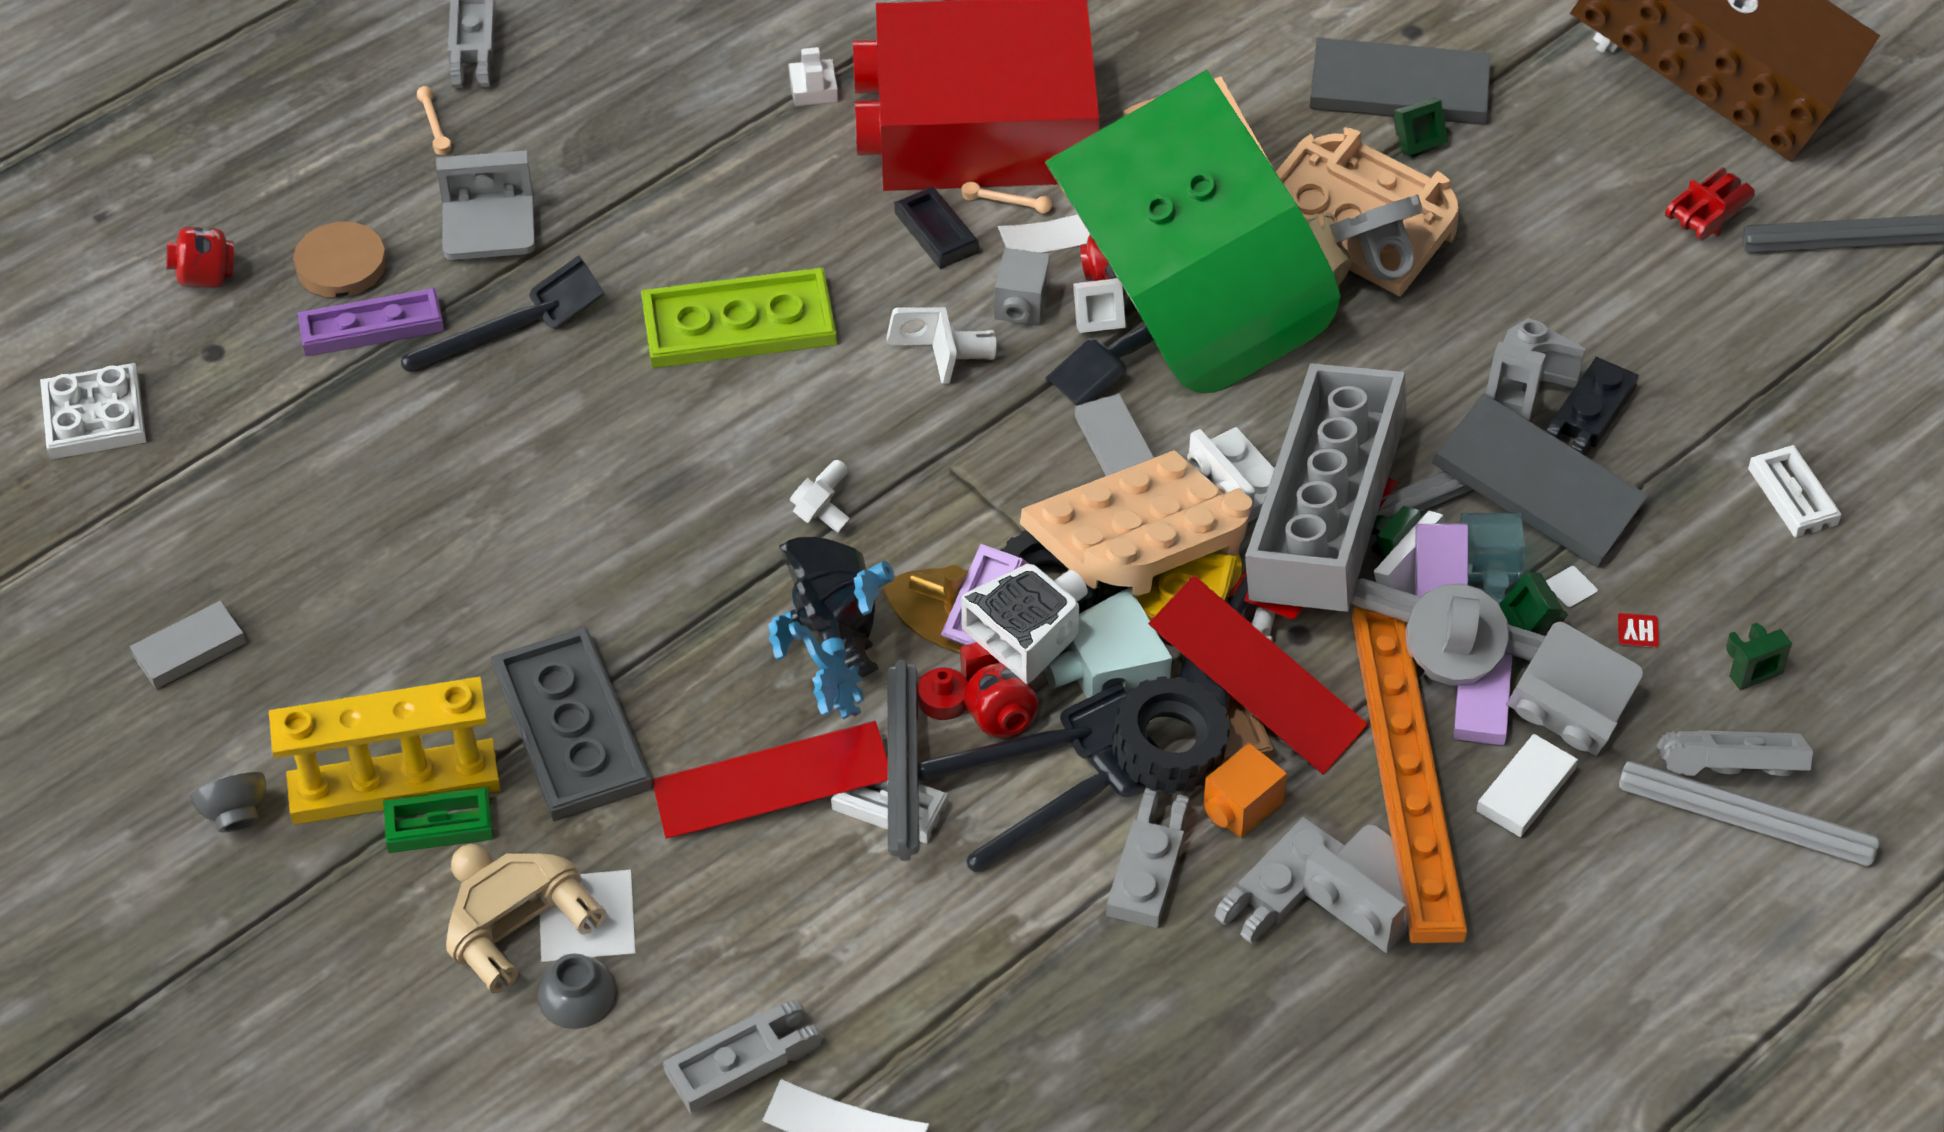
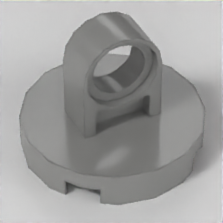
[1330,195,1424,281]
[1405,584,1509,686]

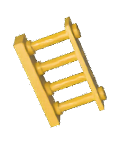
[269,677,501,825]

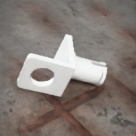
[887,307,996,384]

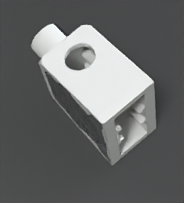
[961,564,1087,684]

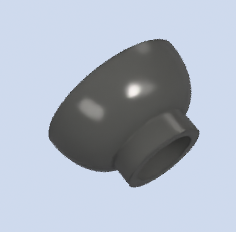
[190,772,266,833]
[538,953,616,1029]

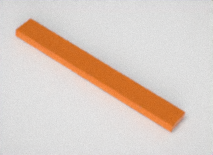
[1351,607,1467,943]

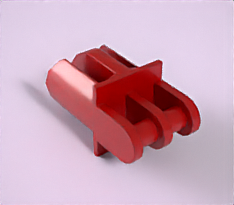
[1665,167,1755,241]

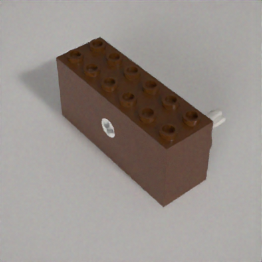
[1570,0,1880,162]

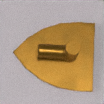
[882,564,968,654]

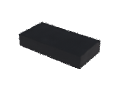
[894,186,979,269]

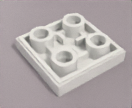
[40,363,147,460]

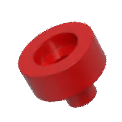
[918,667,968,720]

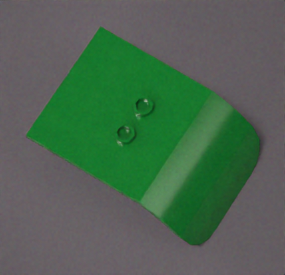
[1045,69,1340,393]

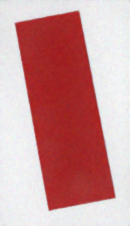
[1148,575,1368,774]
[652,721,888,839]

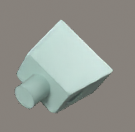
[1044,588,1172,698]

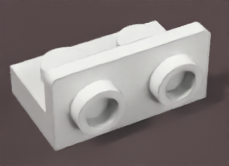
[1187,427,1275,522]

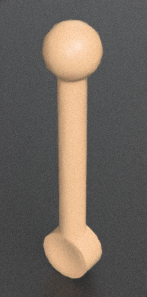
[417,86,451,155]
[962,182,1052,214]

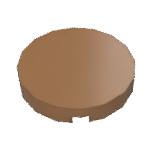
[293,222,386,298]

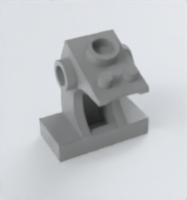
[1486,318,1585,422]

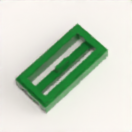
[383,787,493,853]

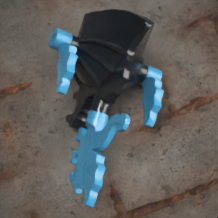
[768,537,895,719]

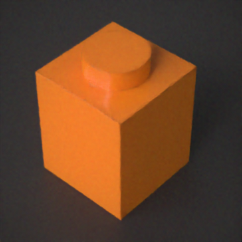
[1203,743,1287,839]

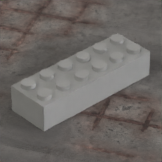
[1245,363,1407,612]

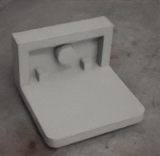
[436,150,535,260]
[1506,622,1643,756]
[1303,825,1409,953]

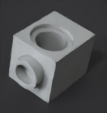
[995,248,1050,326]

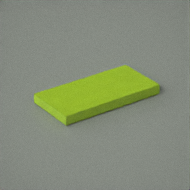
[641,267,837,368]

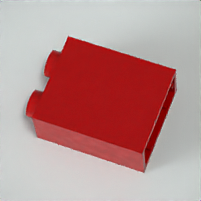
[853,0,1099,191]

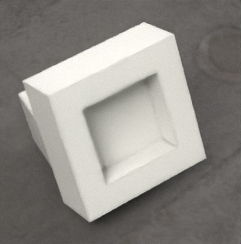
[789,47,838,106]
[1073,278,1126,333]

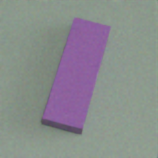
[297,288,444,357]

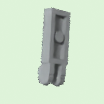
[448,0,496,89]
[1656,730,1813,776]
[1106,788,1190,928]
[1214,817,1345,944]
[663,999,824,1114]

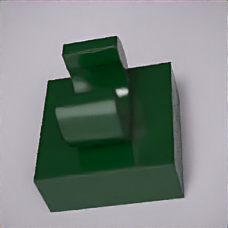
[1393,98,1449,156]
[1371,506,1422,560]
[1499,571,1568,635]
[1726,623,1792,691]

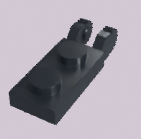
[1546,357,1639,456]

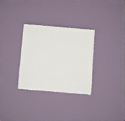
[540,870,635,962]

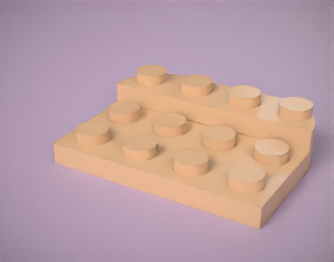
[1276,127,1458,297]
[1020,450,1252,596]

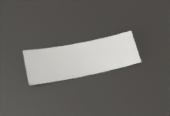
[998,214,1089,253]
[762,1079,929,1132]

